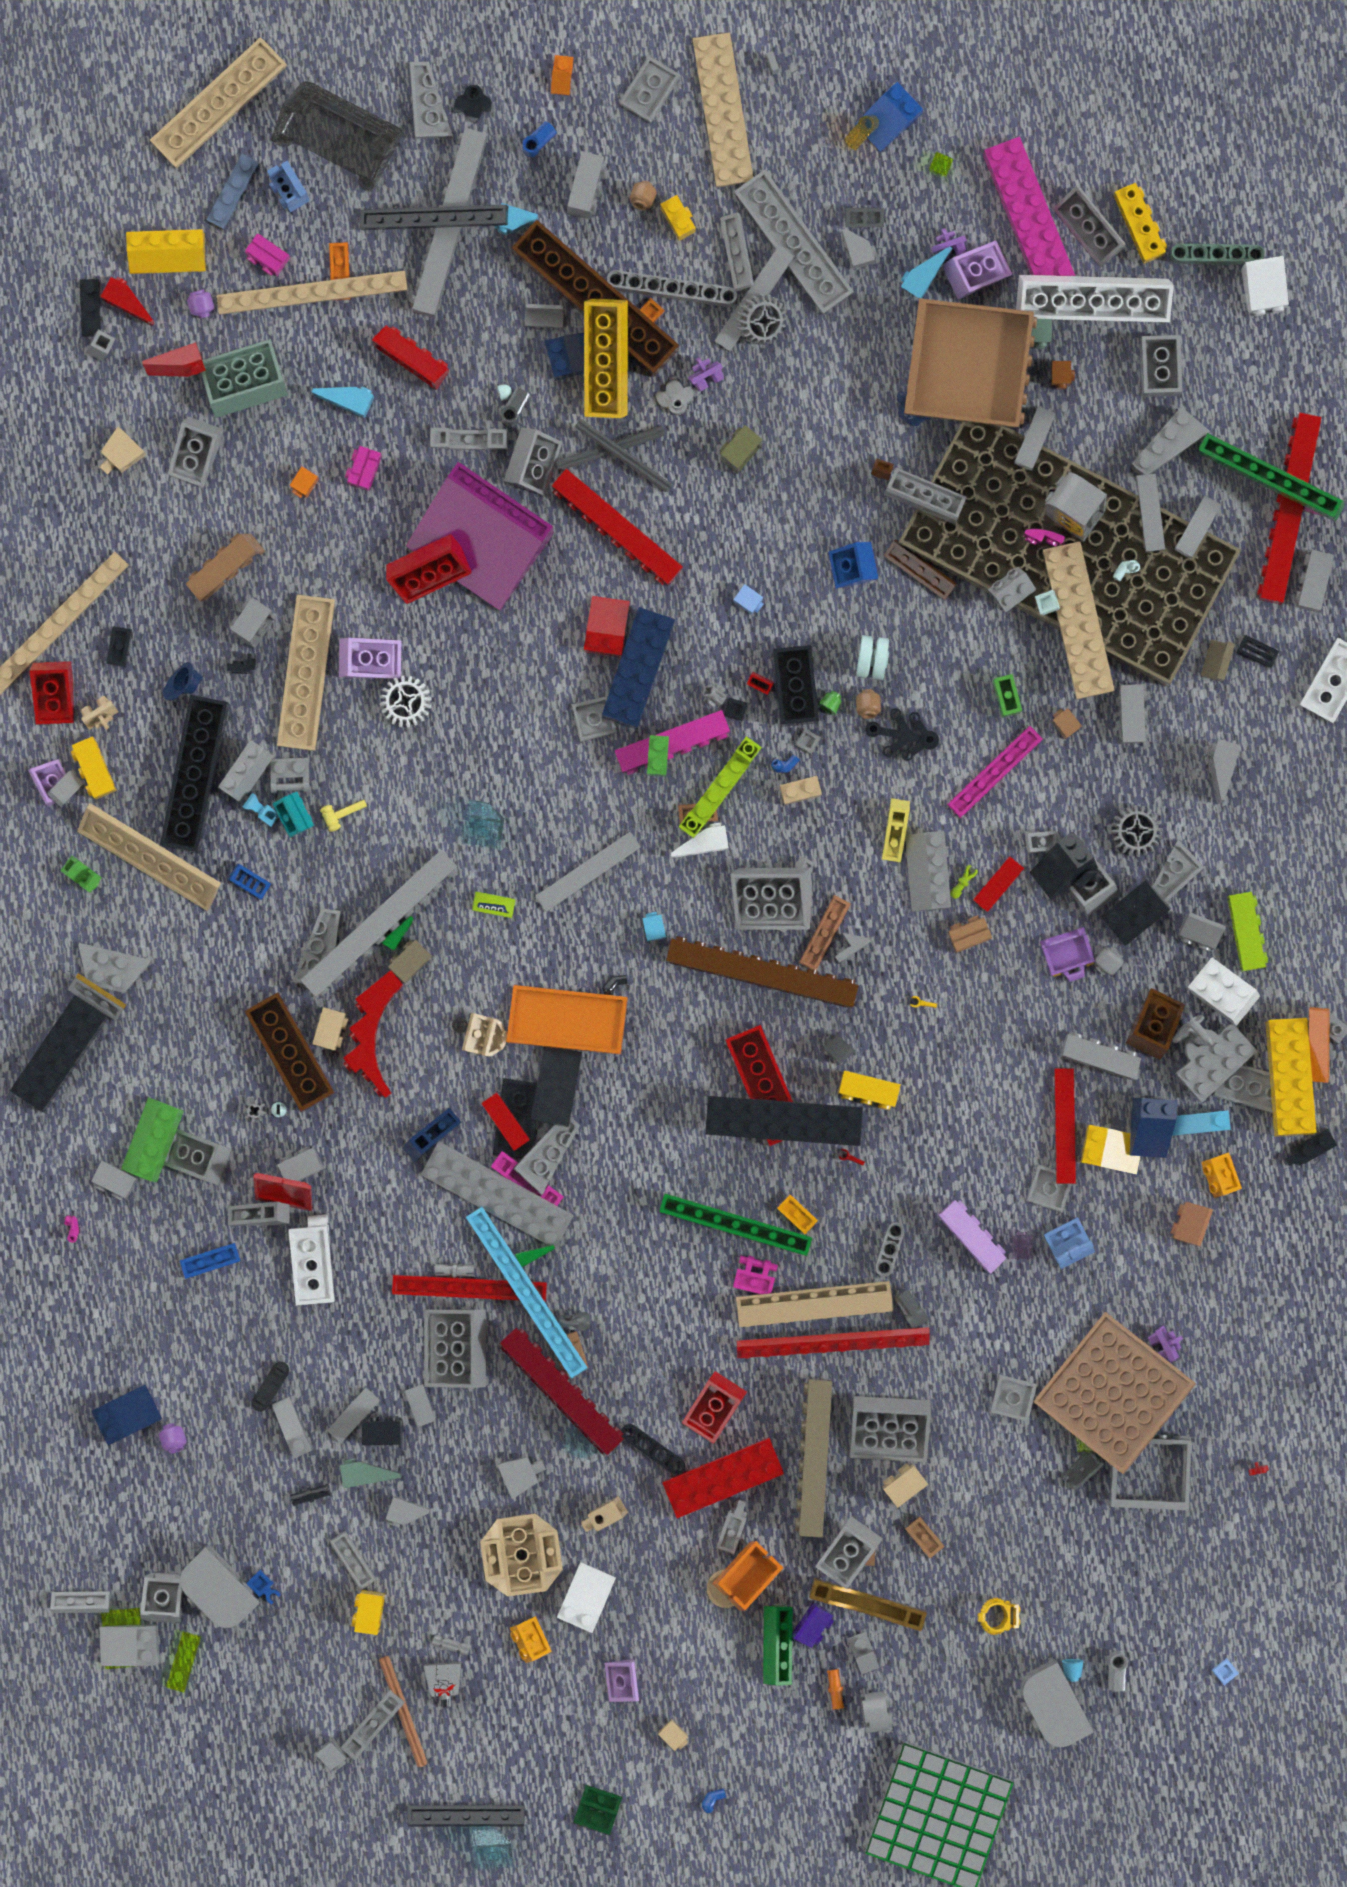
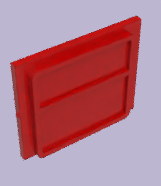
[253,1173,313,1211]

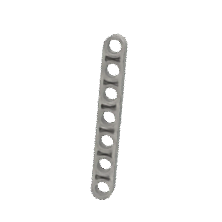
[607,270,737,307]

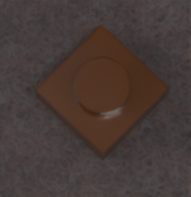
[871,458,894,480]

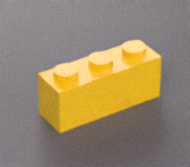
[71,736,117,799]

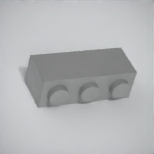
[1294,550,1334,613]
[1118,684,1149,744]
[218,740,274,804]

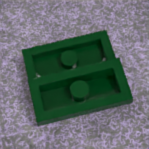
[573,1785,622,1836]

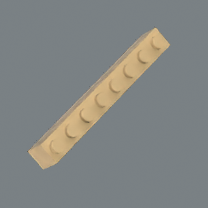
[736,1281,893,1327]

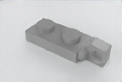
[716,1499,747,1554]

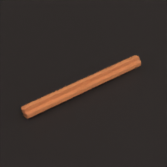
[379,1656,427,1767]

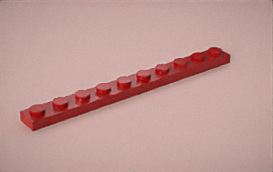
[736,1327,930,1359]

